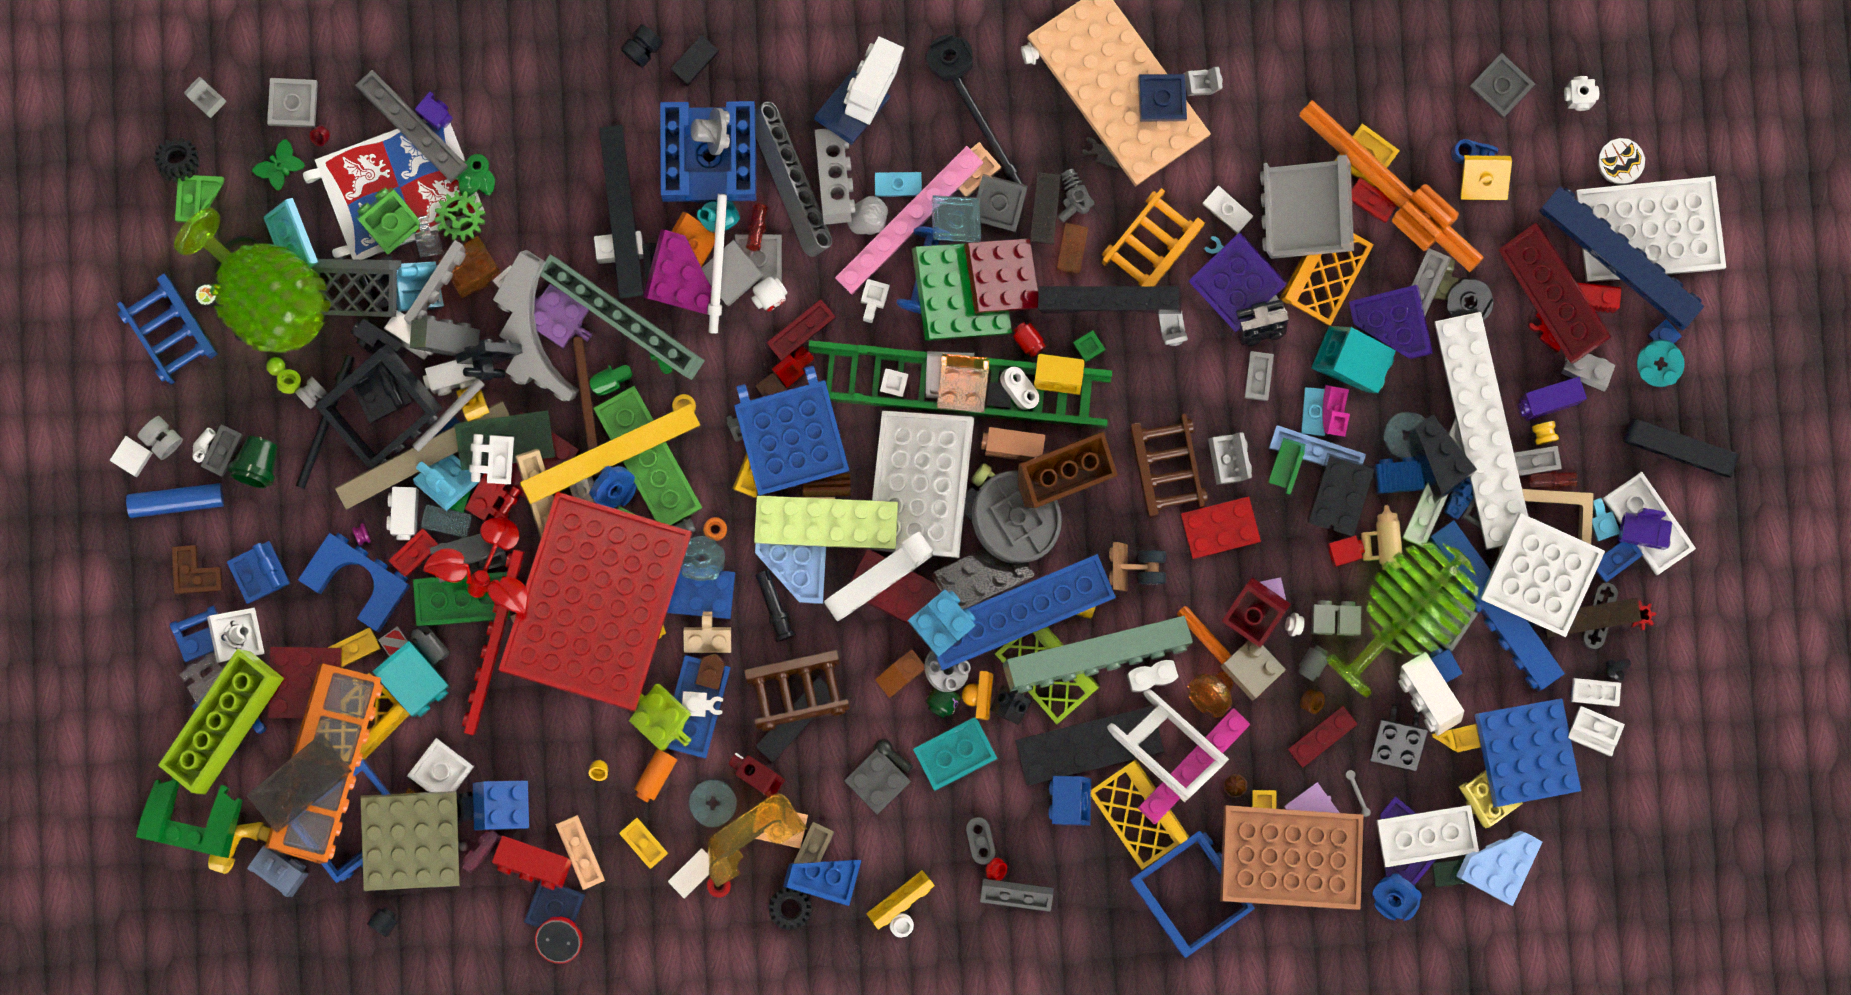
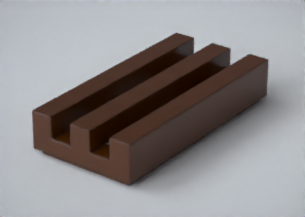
[803,474,851,497]

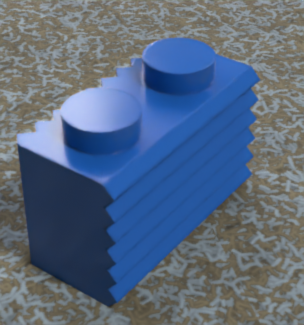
[1374,457,1425,494]

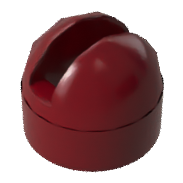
[309,126,330,146]

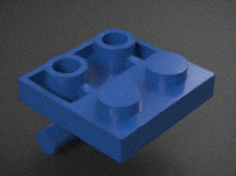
[227,541,291,604]

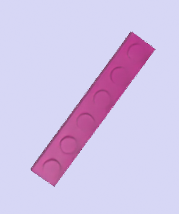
[1138,708,1250,824]

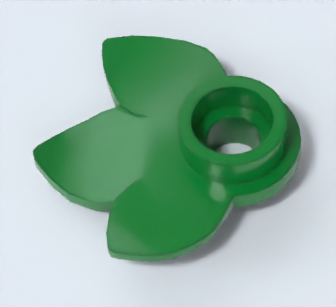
[455,154,495,197]

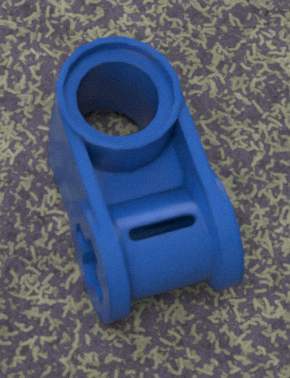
[1451,139,1499,164]

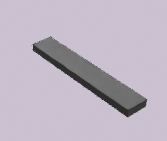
[355,70,468,183]

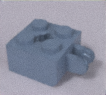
[247,845,309,897]

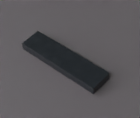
[755,677,830,763]

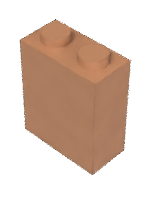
[981,427,1045,461]

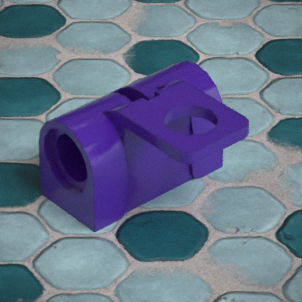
[1618,508,1672,550]

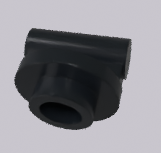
[1606,659,1631,681]

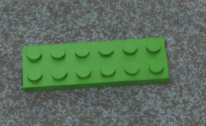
[593,386,703,526]

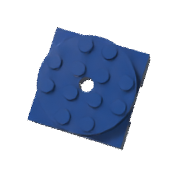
[660,101,757,204]

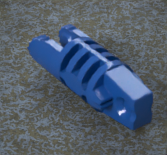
[1444,478,1474,519]

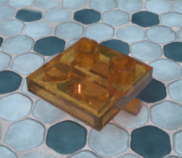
[439,236,501,298]

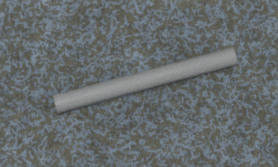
[412,379,485,452]

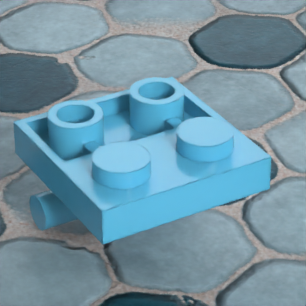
[396,262,444,312]
[413,454,479,511]

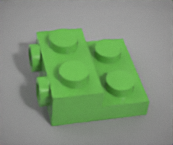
[355,187,423,255]

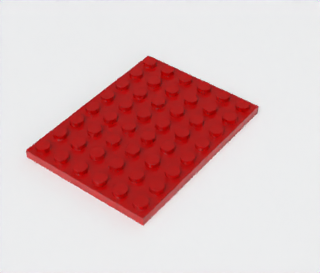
[498,492,692,712]

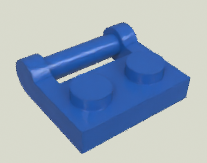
[170,605,225,663]

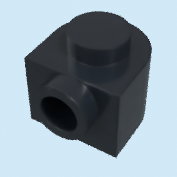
[457,792,474,823]
[367,907,399,937]

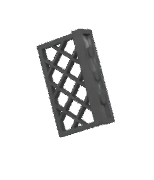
[311,259,401,317]

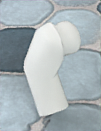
[192,428,216,463]

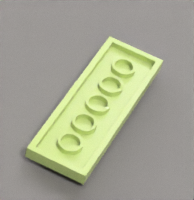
[754,496,898,550]

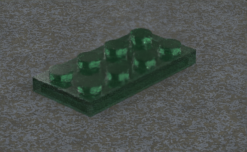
[454,410,555,470]

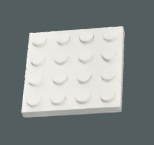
[1479,512,1605,637]

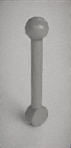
[1346,770,1371,817]

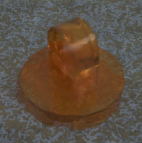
[1188,672,1233,718]

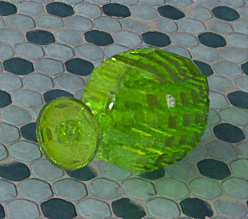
[174,207,331,353]
[1326,542,1479,698]

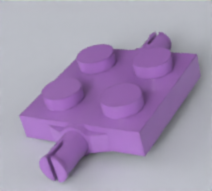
[534,284,592,349]

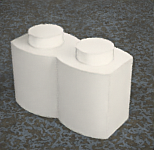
[1127,660,1178,692]

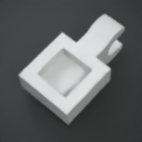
[861,279,890,323]

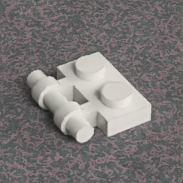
[469,434,514,484]

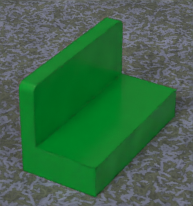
[1269,437,1306,495]

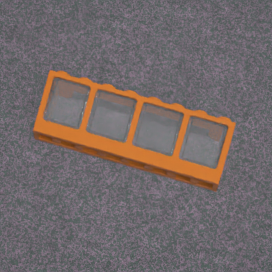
[265,663,383,864]

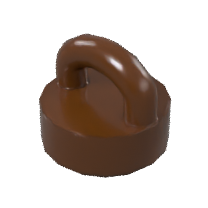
[1299,689,1325,714]

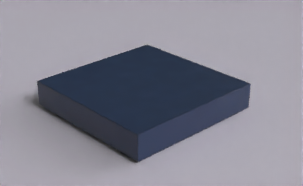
[1138,74,1187,122]
[524,881,586,928]

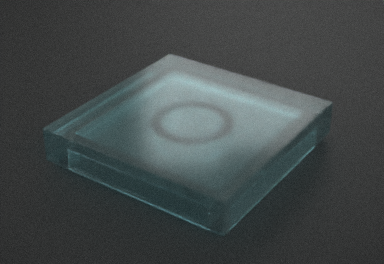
[931,195,981,242]

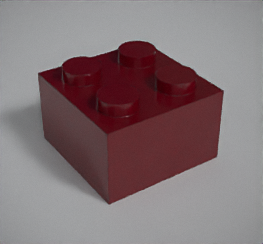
[1222,577,1291,648]

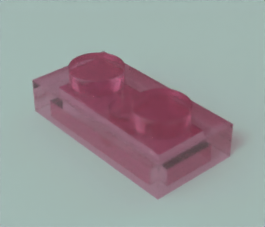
[462,830,502,873]

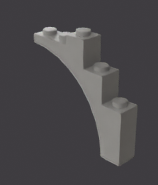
[493,250,580,401]

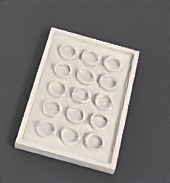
[1575,176,1726,283]
[870,411,974,558]

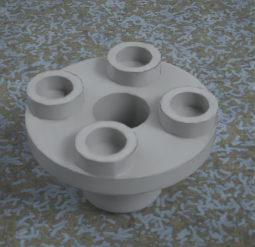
[691,108,730,155]
[924,650,971,692]

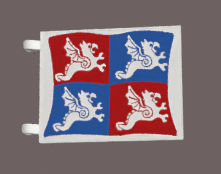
[303,119,484,260]

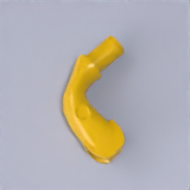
[208,822,270,874]

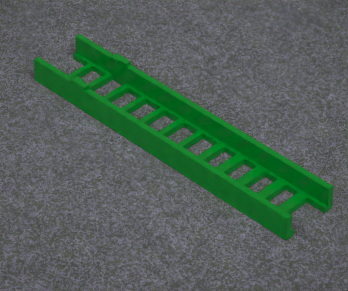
[809,340,1112,429]

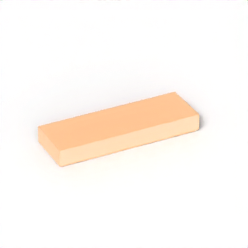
[555,815,605,890]

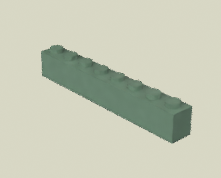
[540,254,705,380]
[1002,616,1193,693]

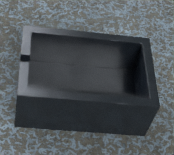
[1307,453,1375,537]

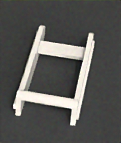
[1107,689,1229,802]

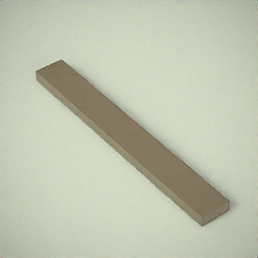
[334,401,513,510]

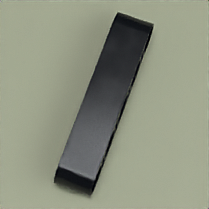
[1623,419,1739,478]

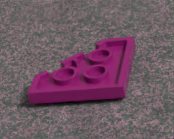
[643,229,711,315]

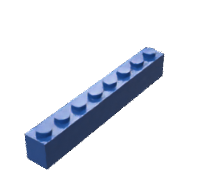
[1429,520,1565,691]

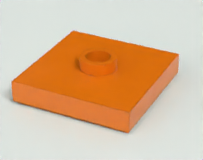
[671,212,715,267]

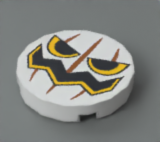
[1598,138,1645,185]

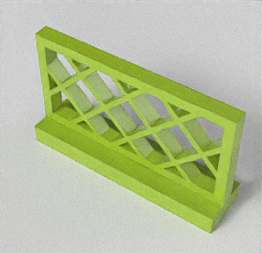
[995,627,1100,724]

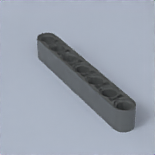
[756,102,832,257]

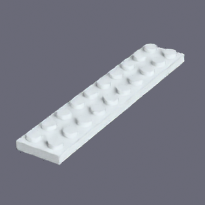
[1434,312,1528,550]

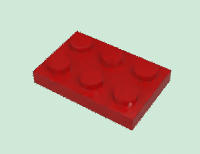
[1180,497,1261,560]

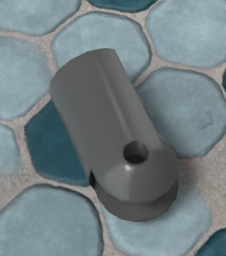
[411,626,450,666]

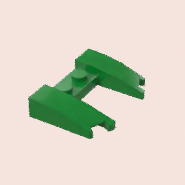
[136,777,243,858]

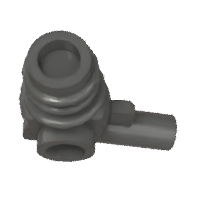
[1057,169,1095,223]

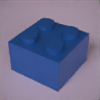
[1049,776,1092,826]
[473,781,529,830]

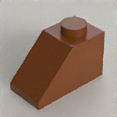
[875,649,925,698]

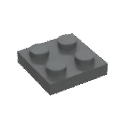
[1469,53,1535,119]
[971,174,1028,232]
[844,749,911,815]

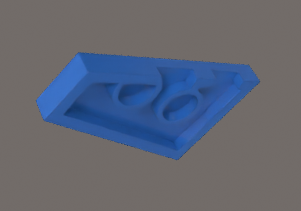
[783,860,861,906]

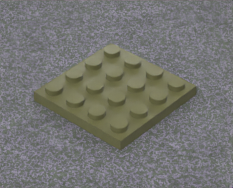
[360,791,459,891]

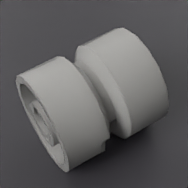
[138,416,183,460]

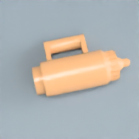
[1361,505,1403,570]

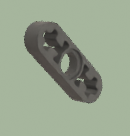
[1582,583,1618,649]

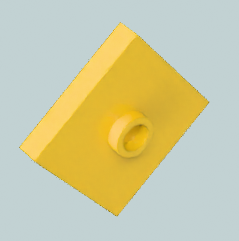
[1460,155,1512,200]

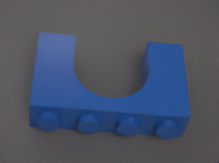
[298,533,410,633]

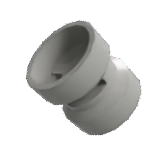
[295,377,328,409]

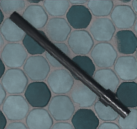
[951,77,1024,185]
[296,355,355,489]

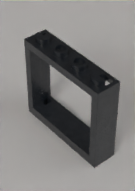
[315,344,443,470]

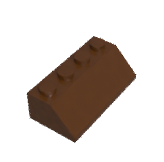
[1018,431,1118,508]

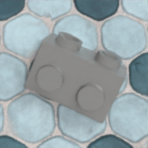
[1561,354,1615,392]
[1208,432,1252,485]

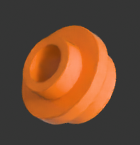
[703,517,727,541]

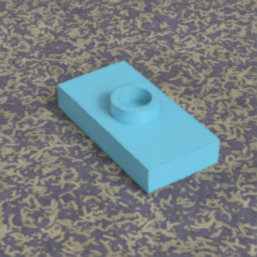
[875,172,922,197]
[1301,387,1325,437]

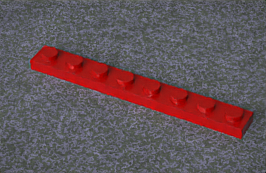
[462,549,525,735]

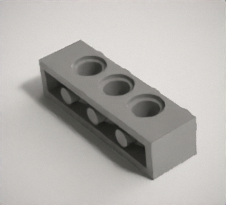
[815,129,856,225]

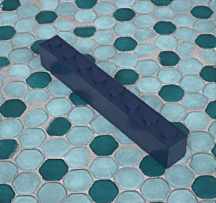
[1538,186,1704,331]

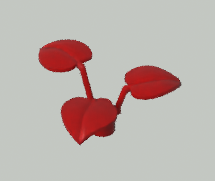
[423,518,528,614]

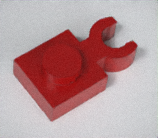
[1528,313,1561,353]

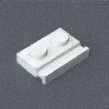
[1568,706,1625,756]

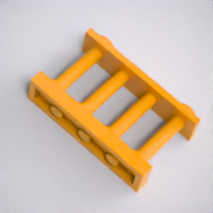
[1102,188,1205,286]

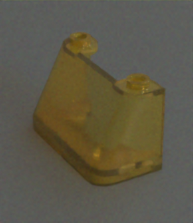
[708,794,807,887]

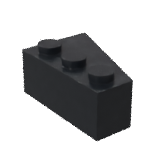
[1408,415,1477,504]

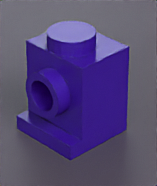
[415,92,453,131]

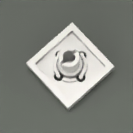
[207,608,265,663]

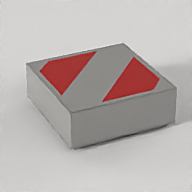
[378,626,408,657]

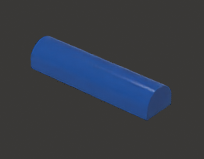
[126,483,224,518]

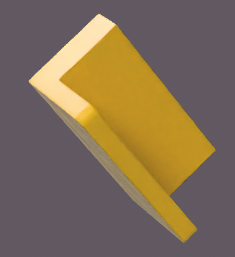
[1034,354,1084,395]

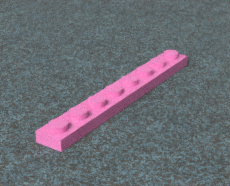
[835,146,983,295]

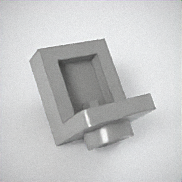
[1184,67,1223,96]
[184,77,227,118]
[1158,310,1188,346]

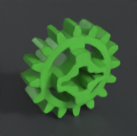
[434,191,486,242]

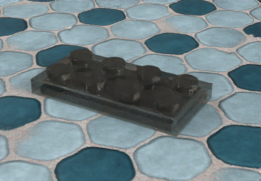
[932,548,1035,610]
[247,734,352,833]

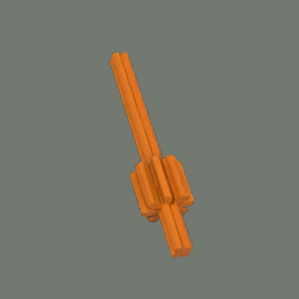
[1299,100,1484,272]

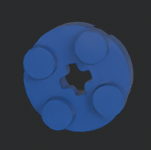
[589,466,636,509]
[1373,873,1422,921]

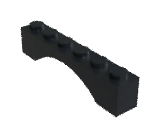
[1038,286,1182,314]

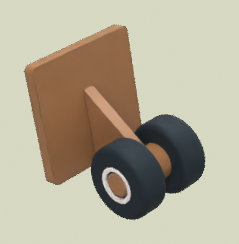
[1109,542,1166,591]

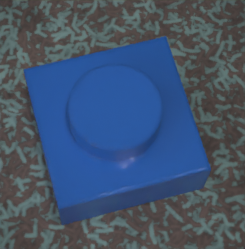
[1647,319,1682,343]

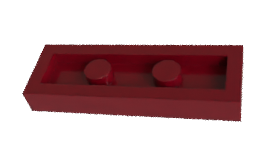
[767,299,836,361]
[1287,706,1358,768]

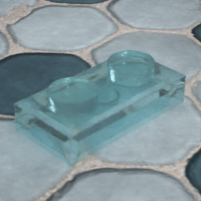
[421,505,472,537]

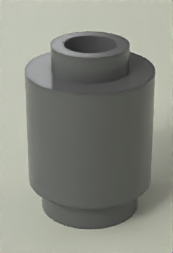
[1298,645,1330,682]

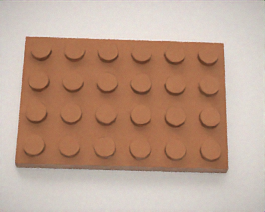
[1220,805,1364,910]

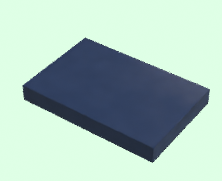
[814,70,890,145]

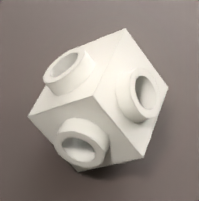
[1564,76,1599,111]

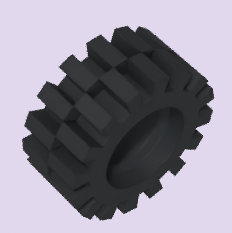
[154,137,200,182]
[769,887,812,930]

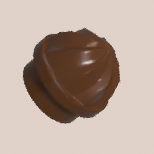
[1224,774,1247,798]

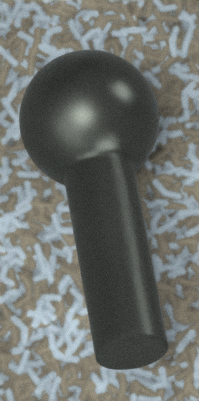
[874,739,913,773]

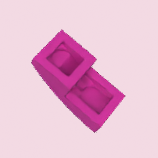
[1323,385,1350,437]

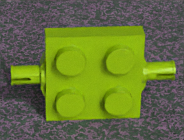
[629,684,691,751]

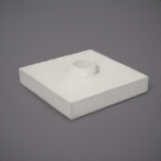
[407,738,474,792]

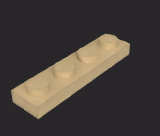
[515,449,554,539]

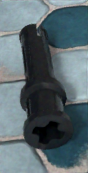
[755,570,796,642]

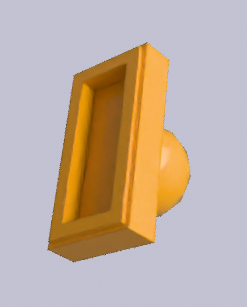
[962,671,993,720]

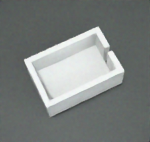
[844,37,904,125]
[1398,652,1464,736]

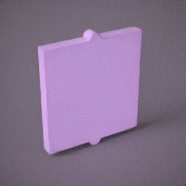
[1284,782,1339,813]

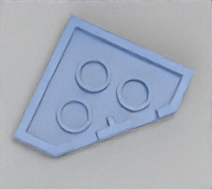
[755,544,826,604]
[1456,831,1542,906]

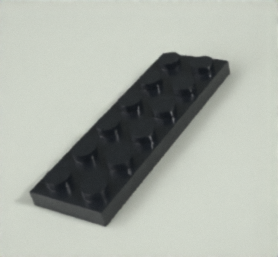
[1015,706,1164,786]

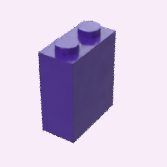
[1517,376,1587,421]

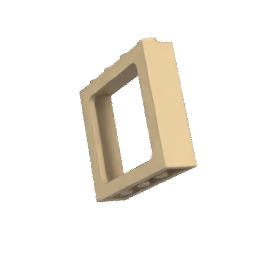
[1499,489,1593,587]

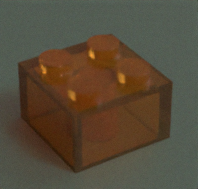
[937,354,989,413]

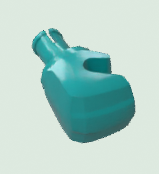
[697,201,740,233]

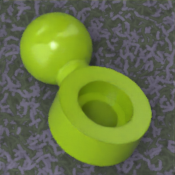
[266,357,301,394]

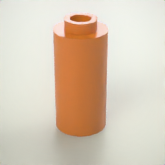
[634,748,677,803]

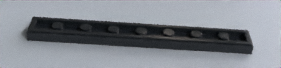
[599,124,644,299]

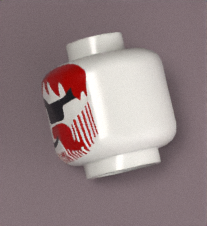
[751,277,787,312]

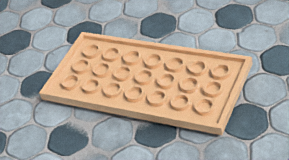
[1027,0,1211,187]

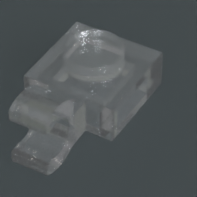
[415,216,443,258]

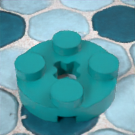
[1637,339,1685,387]

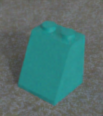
[1311,326,1396,393]
[372,641,450,717]

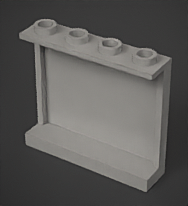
[1260,155,1354,259]

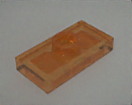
[1057,223,1089,274]

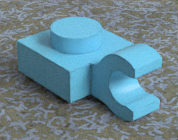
[1592,498,1620,541]

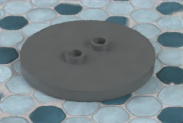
[972,470,1062,564]

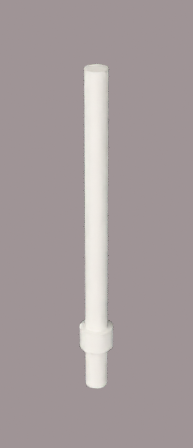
[707,194,727,333]

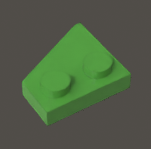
[175,175,225,223]

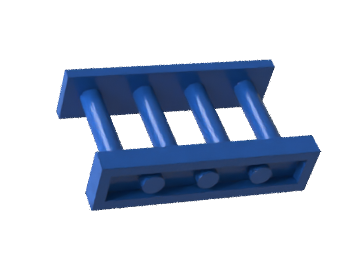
[117,274,218,384]

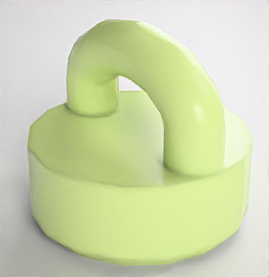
[971,463,995,487]

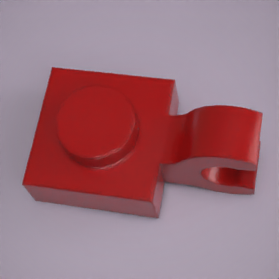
[772,346,814,388]

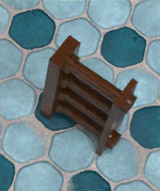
[1130,414,1208,518]
[744,650,849,731]

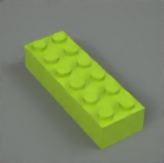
[158,649,284,795]

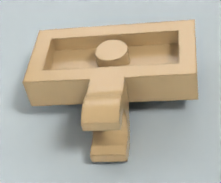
[684,612,731,653]

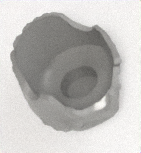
[847,196,888,235]

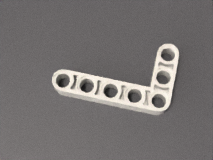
[824,531,933,621]

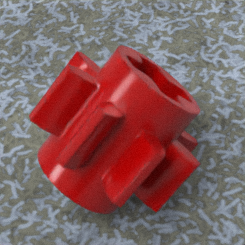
[1630,601,1657,631]

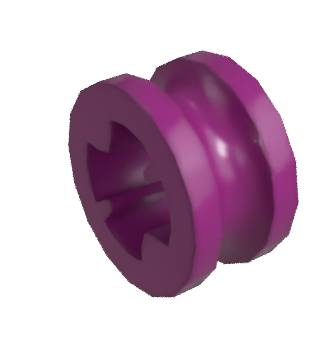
[352,523,371,547]

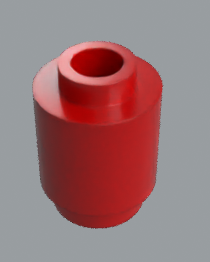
[1013,322,1046,358]

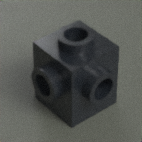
[989,685,1032,725]

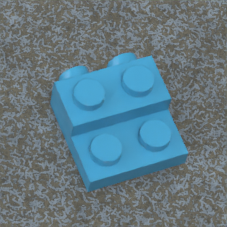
[907,589,976,657]

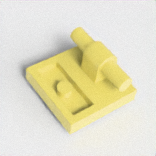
[1459,771,1523,828]

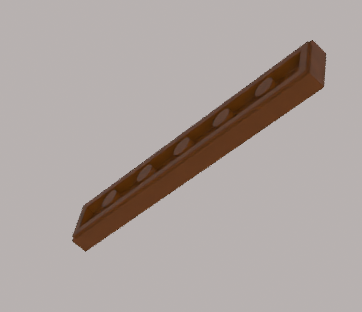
[573,337,601,479]

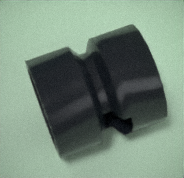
[620,24,664,68]

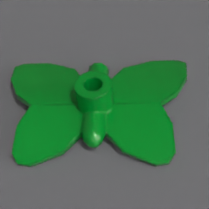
[252,139,305,191]

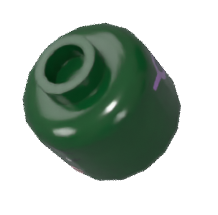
[926,687,961,718]

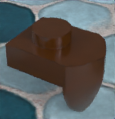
[696,654,725,690]

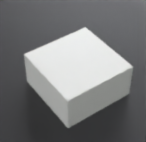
[110,436,153,477]

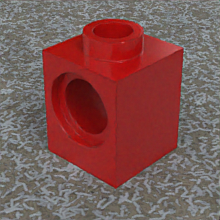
[1327,536,1365,568]

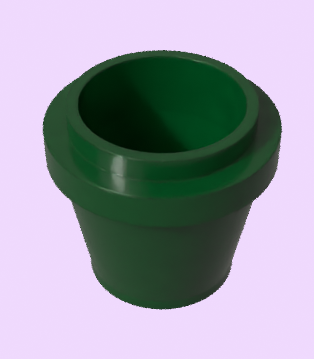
[228,436,278,488]

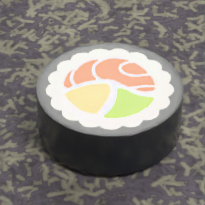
[194,283,219,307]

